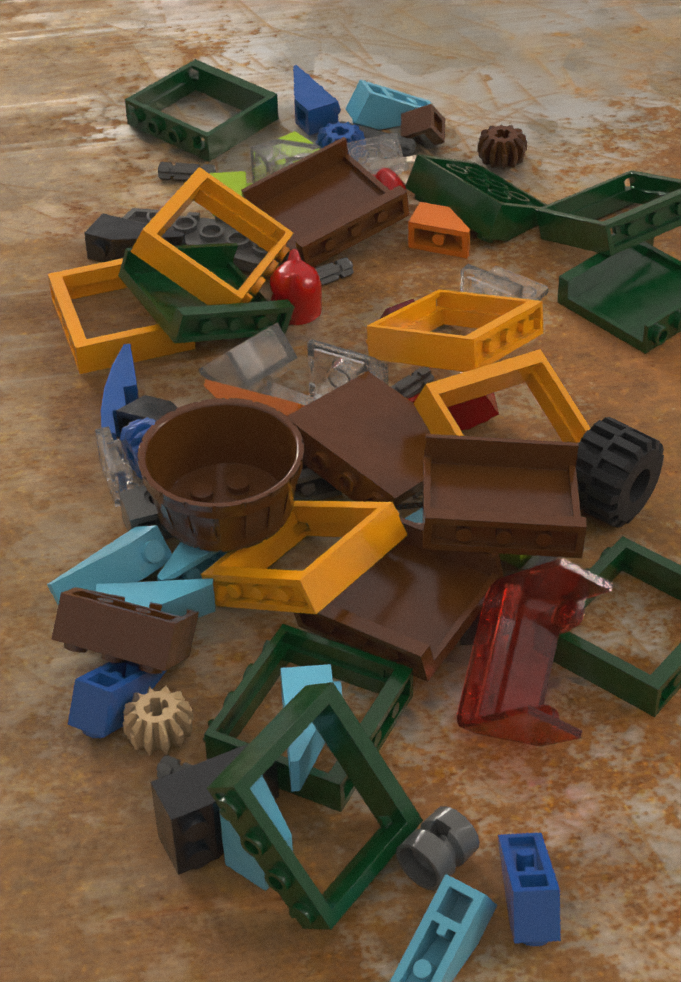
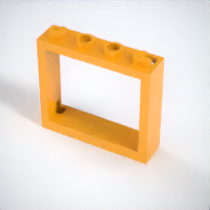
[130,167,293,305]
[48,258,195,374]
[366,289,544,372]
[414,349,591,443]
[201,501,407,614]

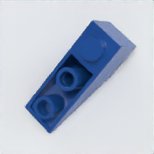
[293,65,340,136]

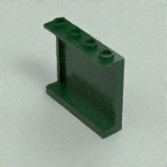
[557,238,681,354]
[118,243,294,344]

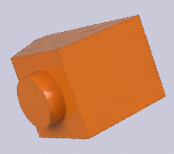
[408,202,470,259]

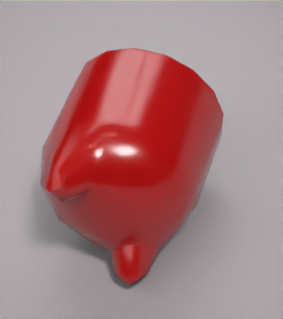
[269,249,322,325]

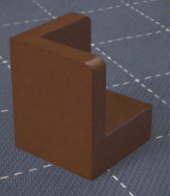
[401,104,445,146]

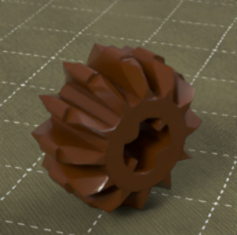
[477,124,527,169]

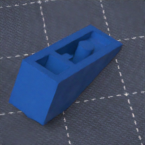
[68,660,167,738]
[498,833,561,946]

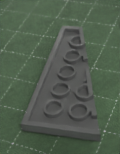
[122,208,289,277]

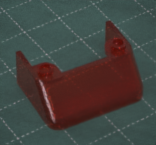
[457,558,613,747]

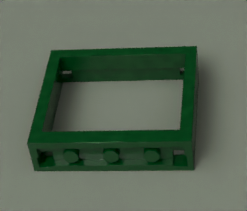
[125,59,279,162]
[536,170,681,256]
[532,536,681,717]
[203,624,413,812]
[206,682,423,930]

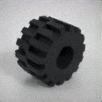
[576,417,664,528]

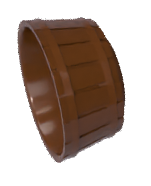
[137,398,304,552]

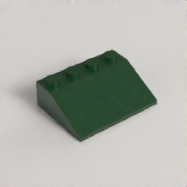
[405,154,548,243]

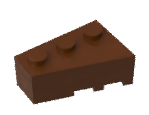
[51,587,199,674]

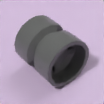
[396,806,480,891]

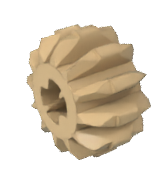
[123,686,193,756]

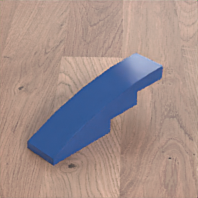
[101,344,139,461]

